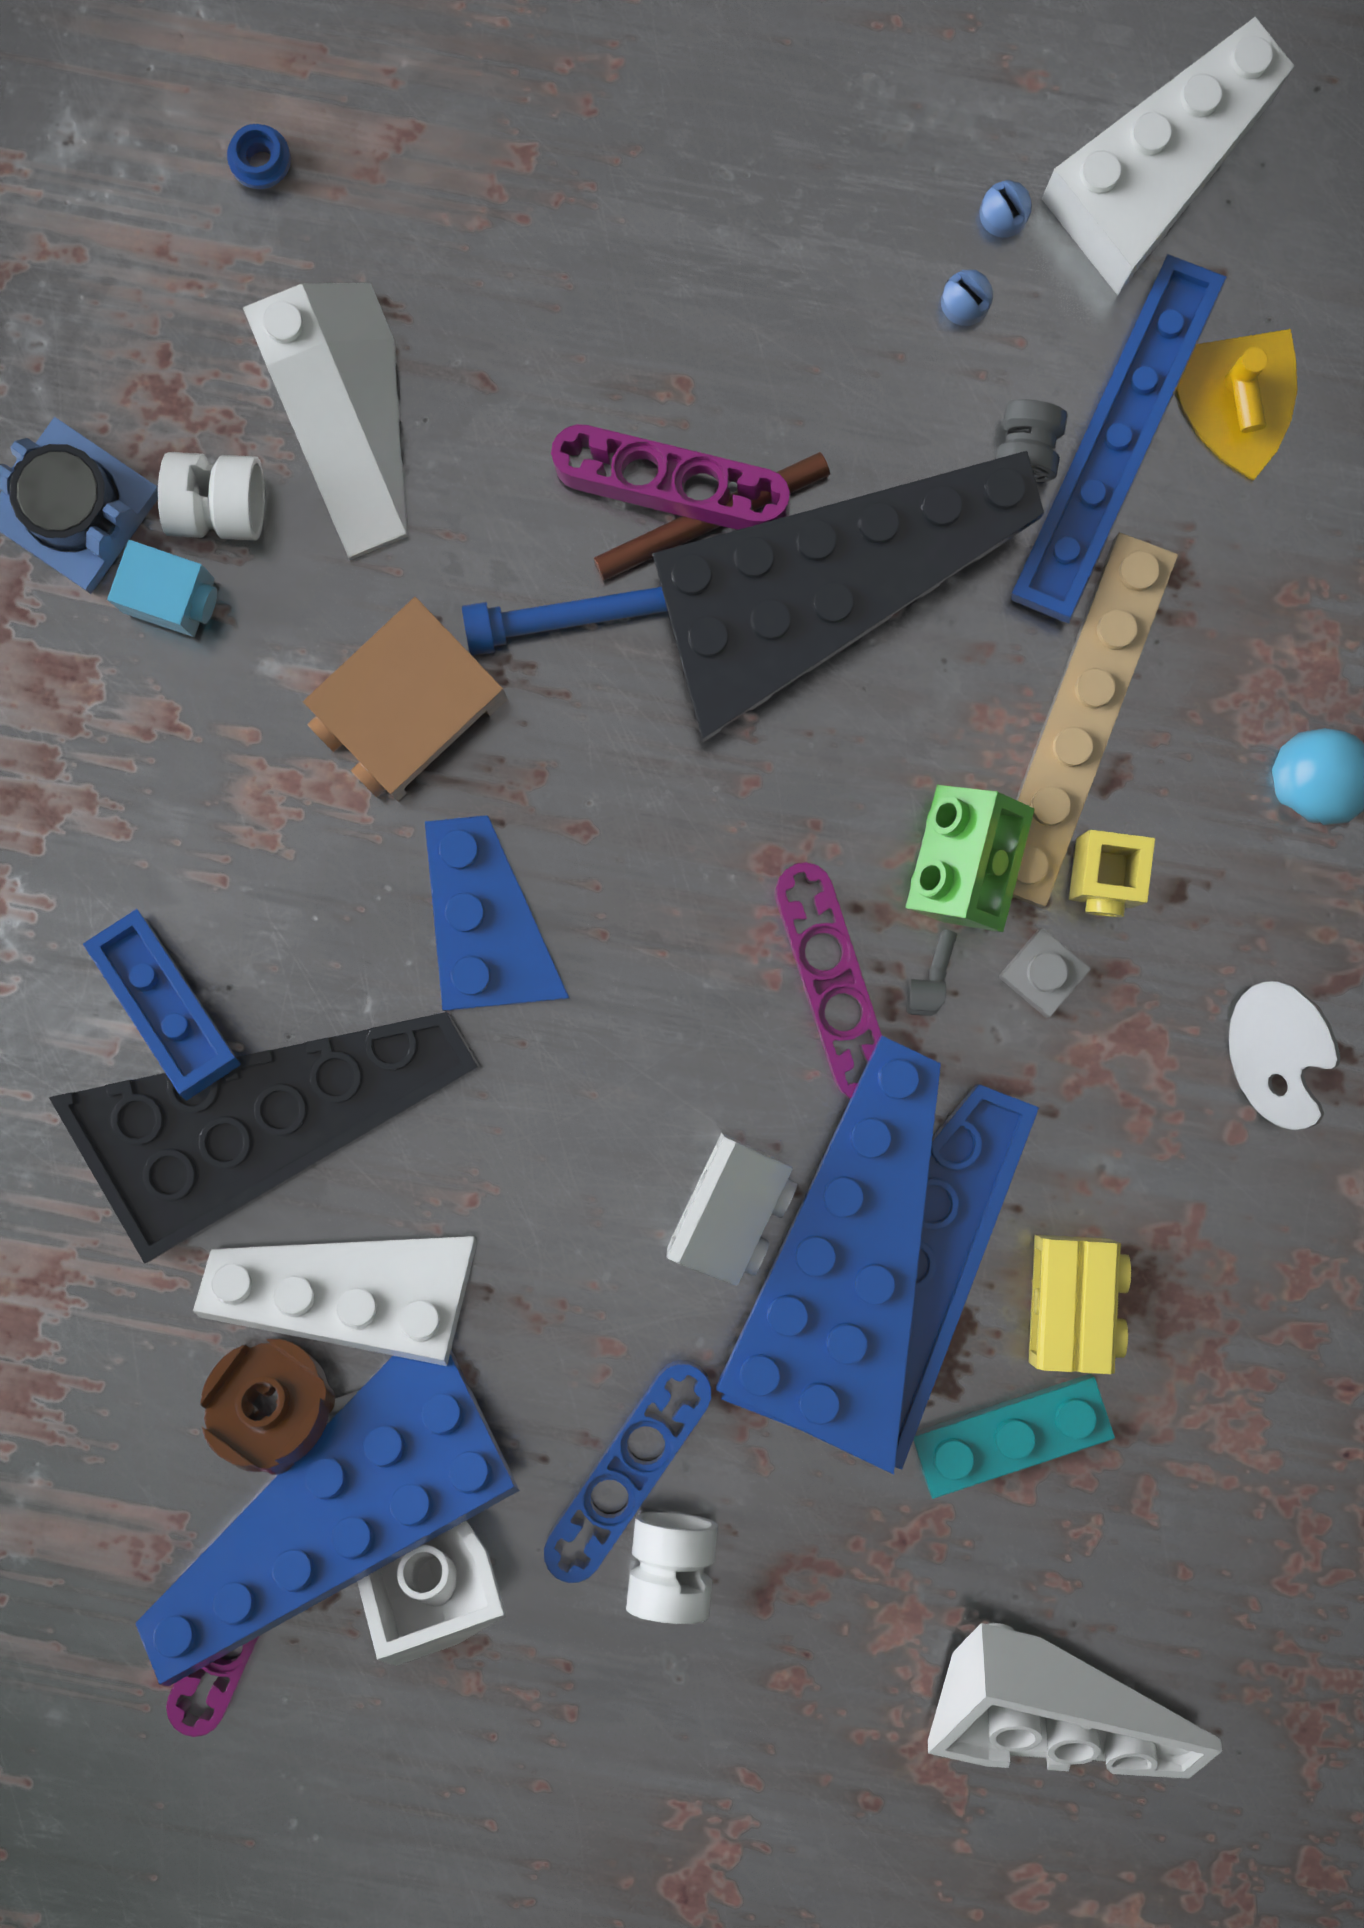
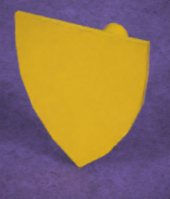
[1176,329,1298,481]

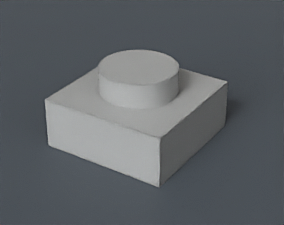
[998,928,1091,1018]

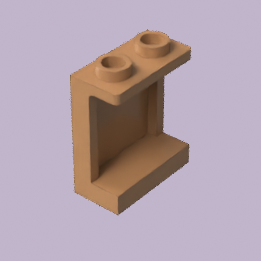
[302,597,508,801]

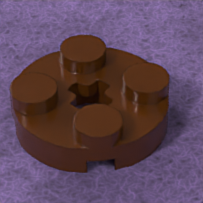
[200,1339,335,1475]

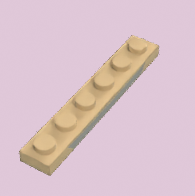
[1013,532,1178,908]

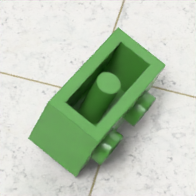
[906,785,1035,932]

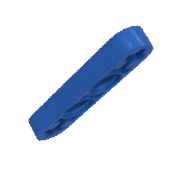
[544,1360,711,1583]

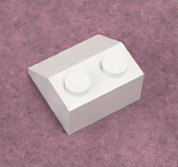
[667,1133,798,1286]

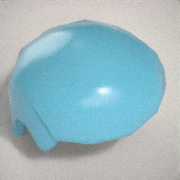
[1272,728,1364,825]

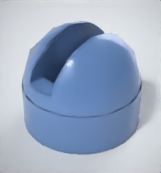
[979,180,1032,238]
[941,270,993,326]

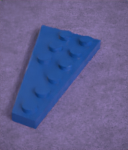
[716,1036,941,1475]
[721,1084,1039,1470]
[135,1350,520,1686]

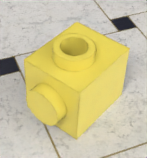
[1069,830,1155,917]

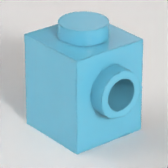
[107,539,217,637]

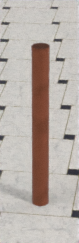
[593,452,830,581]

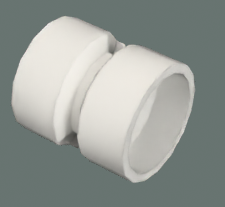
[158,452,265,541]
[626,1512,718,1624]

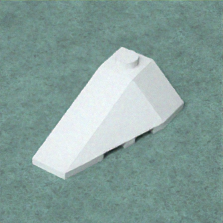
[243,282,408,560]
[326,1390,506,1666]
[928,1623,1222,1779]

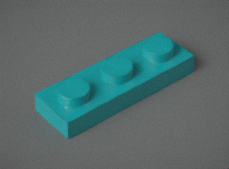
[913,1374,1115,1499]

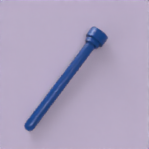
[462,587,668,656]

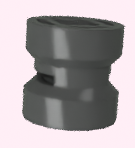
[995,399,1068,482]

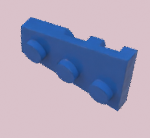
[425,815,570,1011]

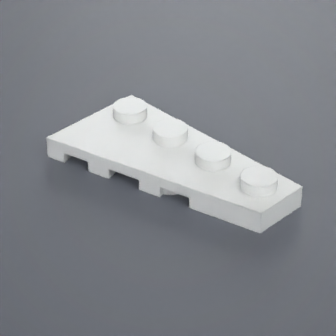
[193,1236,477,1366]

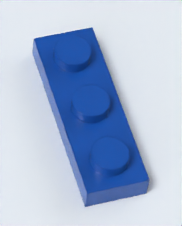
[83,909,241,1101]

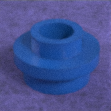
[227,124,291,189]

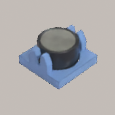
[0,417,158,594]

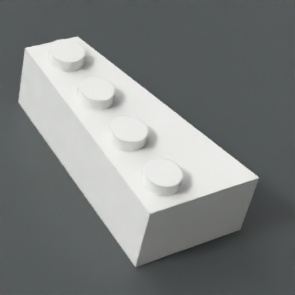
[1042,17,1294,296]

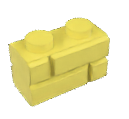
[1028,1234,1131,1374]

